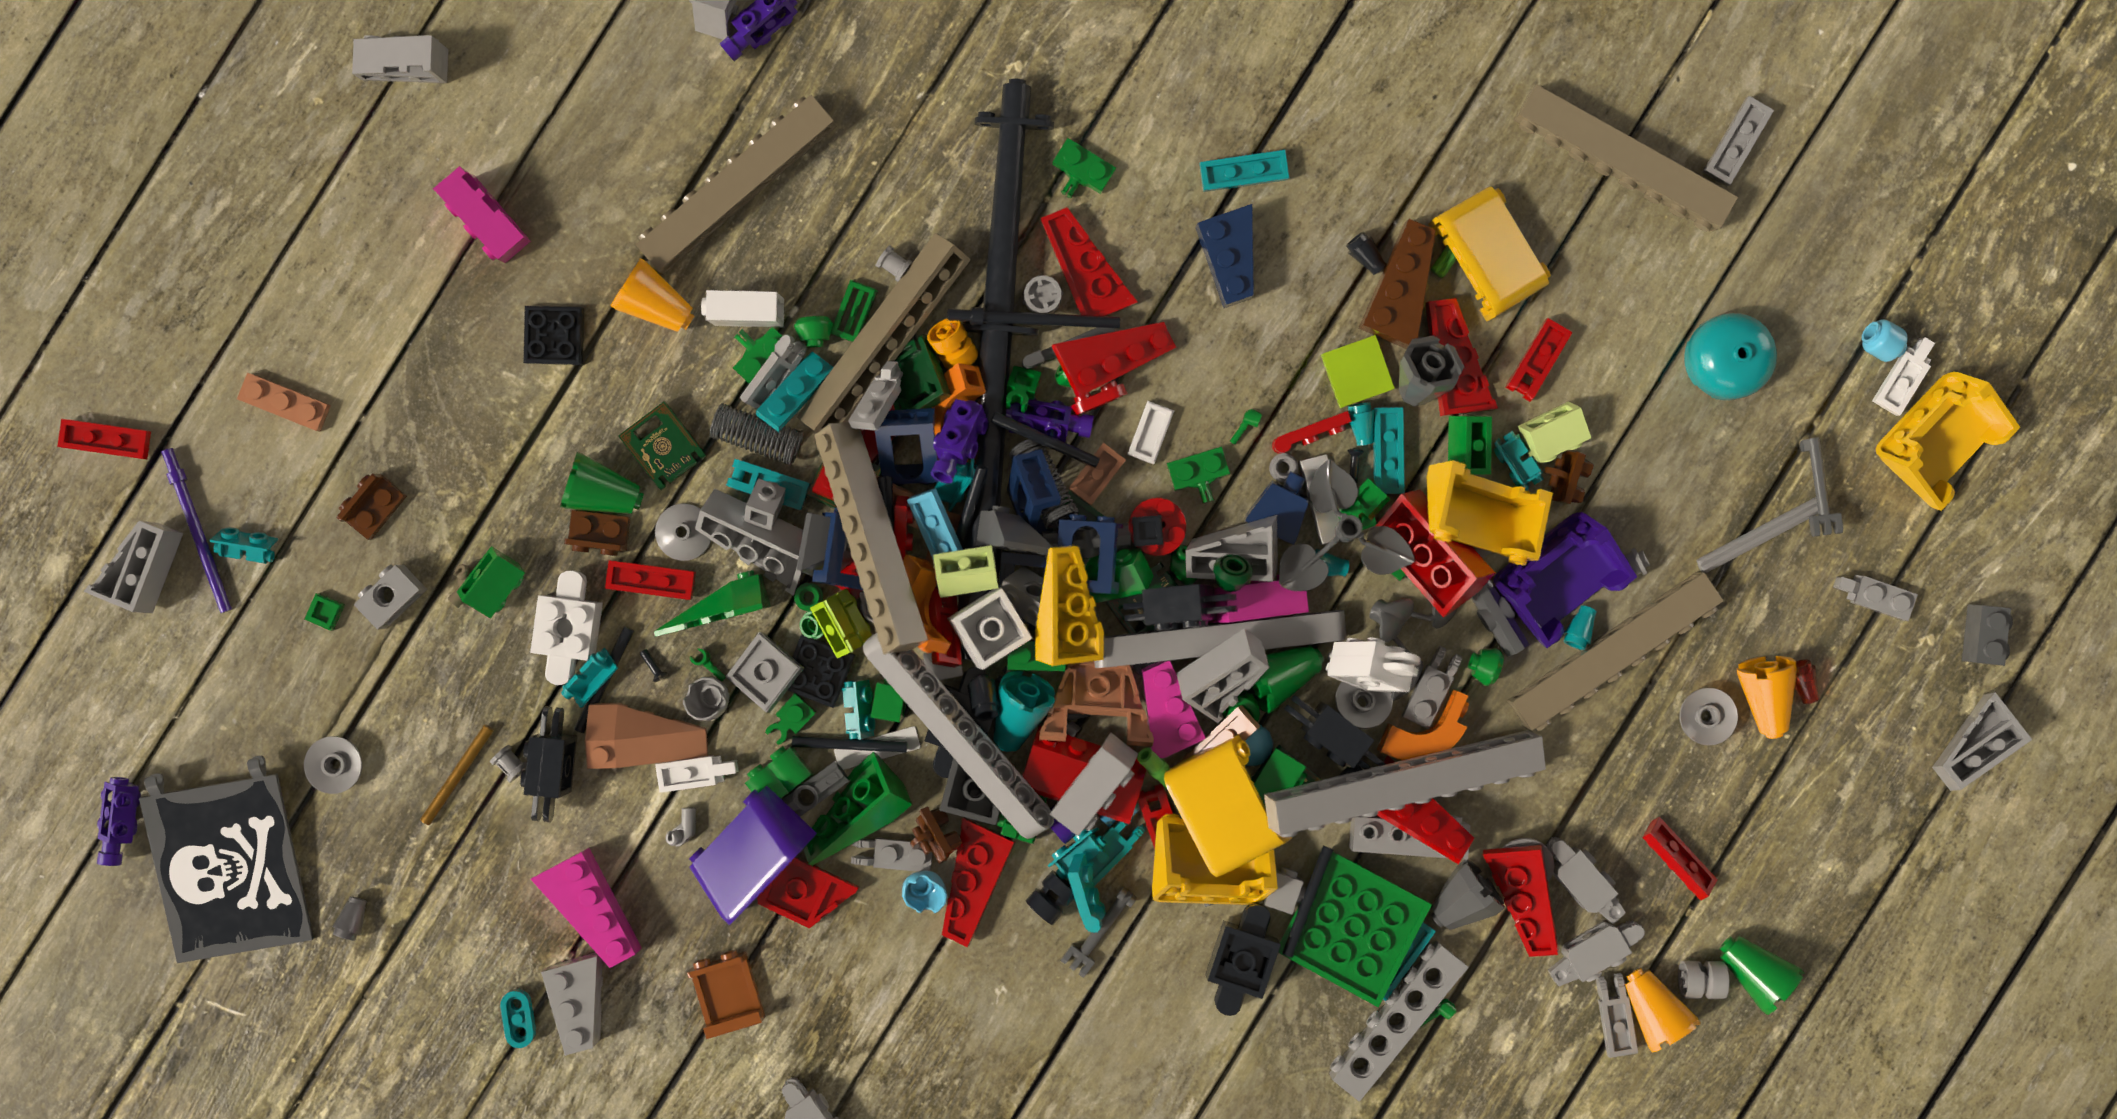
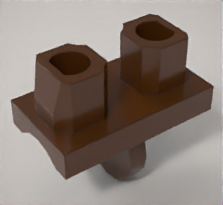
[1544,451,1594,504]
[910,806,962,864]

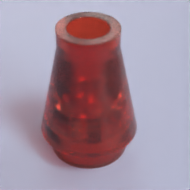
[1795,659,1820,704]

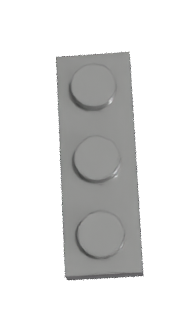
[1703,96,1774,186]

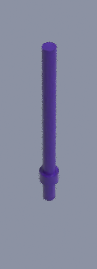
[161,448,232,614]

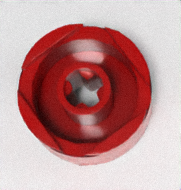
[1128,498,1186,556]

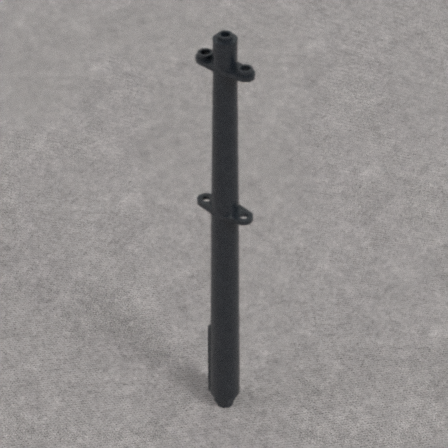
[957,78,1054,660]

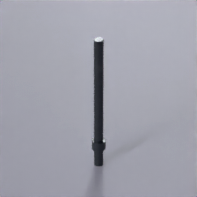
[947,307,1120,329]

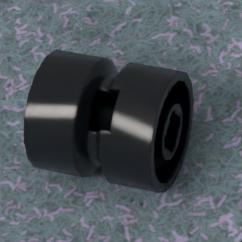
[1026,870,1075,925]

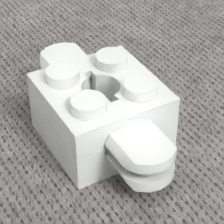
[530,571,603,685]
[1325,638,1421,692]

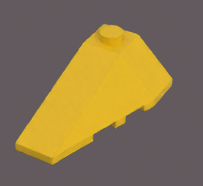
[1035,545,1104,666]

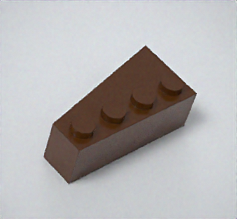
[1358,219,1436,349]

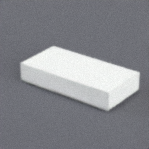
[1127,401,1174,465]

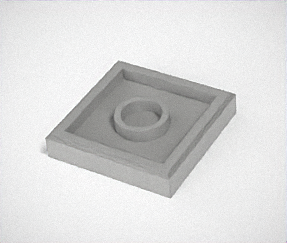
[726,632,804,713]

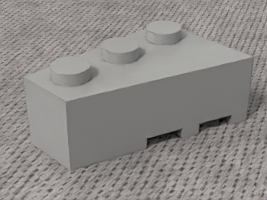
[689,0,739,40]
[352,35,448,83]
[1186,515,1278,581]
[1176,629,1269,723]
[1932,692,2032,791]
[1050,733,1138,836]
[541,952,603,1056]

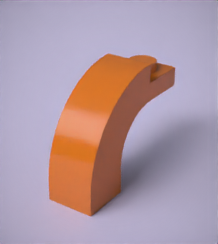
[933,363,986,462]
[903,554,951,654]
[1377,690,1469,760]

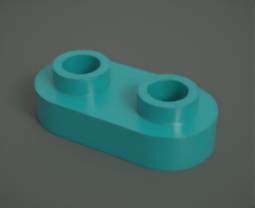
[500,989,536,1048]

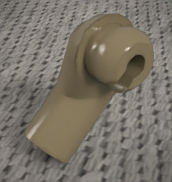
[448,564,473,608]

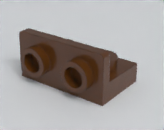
[336,473,407,540]
[564,510,631,556]

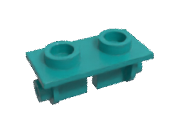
[1494,431,1544,490]
[933,458,976,512]
[210,528,278,564]
[561,648,618,708]
[842,679,876,739]
[1047,827,1107,880]

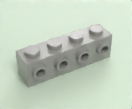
[1349,815,1470,860]

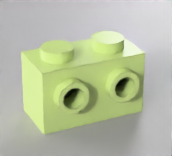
[1518,401,1591,463]
[933,546,998,598]

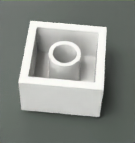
[947,588,1032,670]

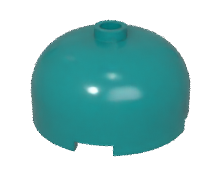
[1684,313,1777,400]

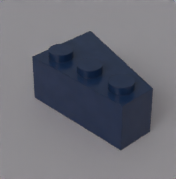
[1196,204,1254,309]

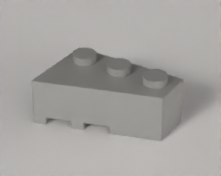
[84,521,183,613]

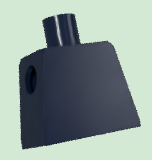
[1245,471,1309,545]

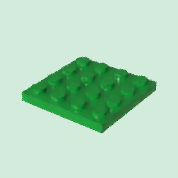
[1278,851,1432,1008]

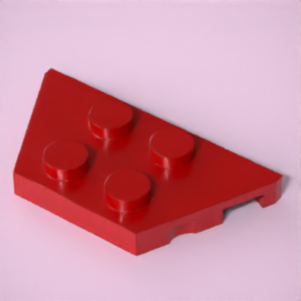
[757,857,859,929]

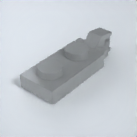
[848,361,903,431]
[1833,575,1918,621]

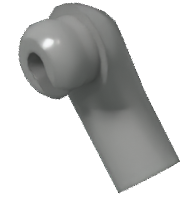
[666,807,696,847]

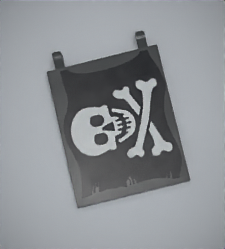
[139,755,314,963]

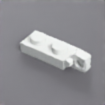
[1872,337,1935,416]
[655,755,739,792]

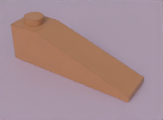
[585,703,708,769]

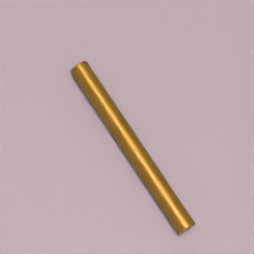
[420,724,494,825]

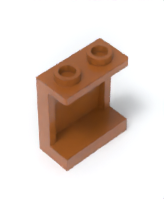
[687,950,766,1039]

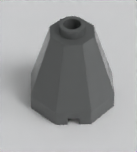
[1399,336,1464,406]
[1431,859,1505,930]

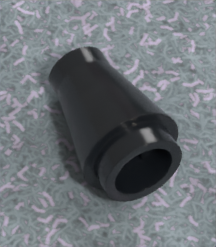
[1346,231,1387,275]

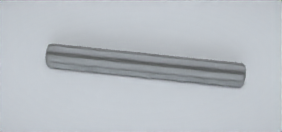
[1697,497,1818,573]

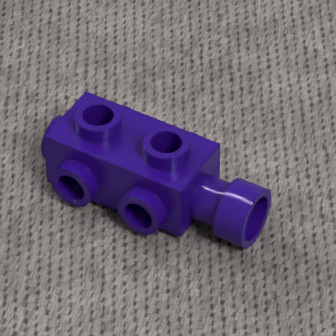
[719,0,798,62]
[1006,398,1094,442]
[931,399,988,484]
[97,777,141,866]

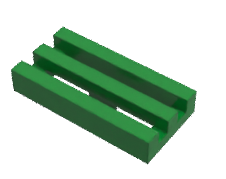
[831,280,878,342]

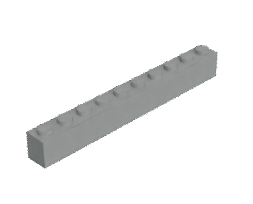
[1264,730,1546,837]

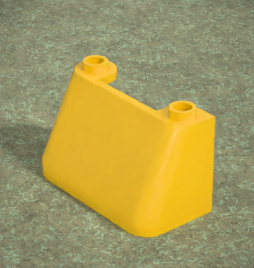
[1428,186,1551,322]
[1876,372,2021,511]
[1427,461,1553,565]
[1164,734,1292,877]
[1152,814,1278,905]

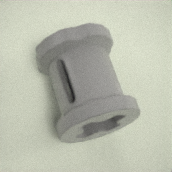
[875,245,913,282]
[490,745,527,783]

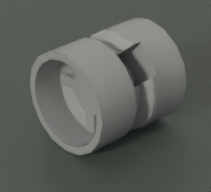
[1678,961,1729,999]

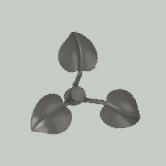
[1279,459,1414,591]
[1369,599,1458,702]

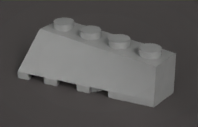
[695,489,804,596]

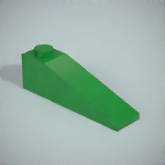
[654,570,771,637]
[803,752,912,866]

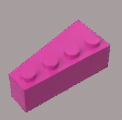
[531,848,642,968]

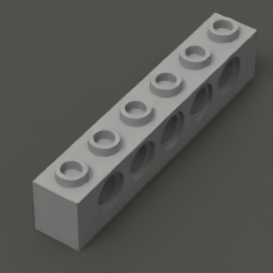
[1329,940,1468,1102]

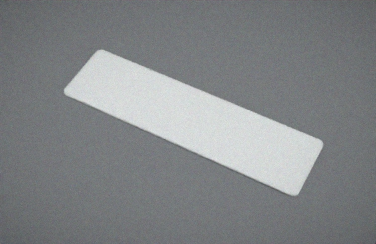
[834,727,920,770]

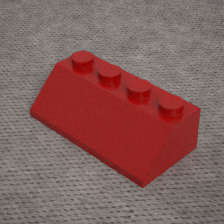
[1376,489,1495,617]
[1022,726,1146,824]

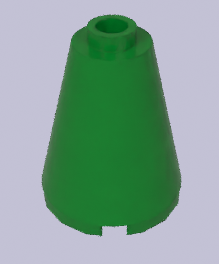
[560,452,644,514]
[1248,645,1324,713]
[1719,936,1805,1015]

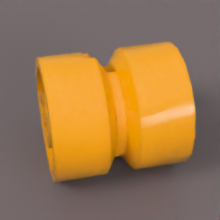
[927,318,978,371]

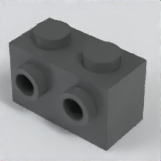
[1962,604,2013,666]

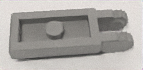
[739,334,807,409]
[1402,646,1462,729]
[851,838,933,872]
[1596,973,1638,1058]

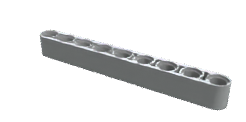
[1094,610,1347,668]
[863,633,1054,839]

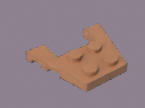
[1039,661,1154,747]

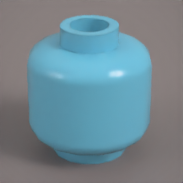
[1862,319,1907,362]

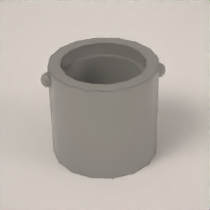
[1022,275,1064,314]

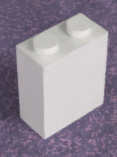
[701,290,784,327]

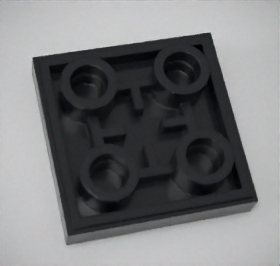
[523,306,584,365]
[788,634,855,708]

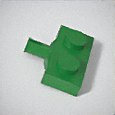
[1052,138,1116,199]
[733,327,782,384]
[1167,447,1230,504]

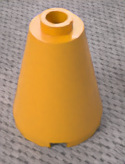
[610,258,695,332]
[1737,656,1797,739]
[1625,968,1701,1053]

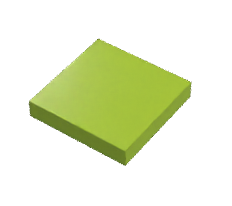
[1321,335,1395,409]

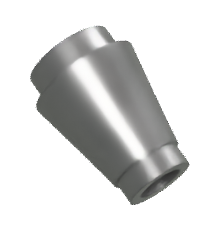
[332,896,367,941]

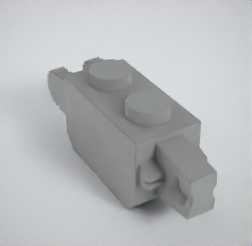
[1546,837,1626,924]
[1548,920,1645,986]
[782,1077,839,1119]

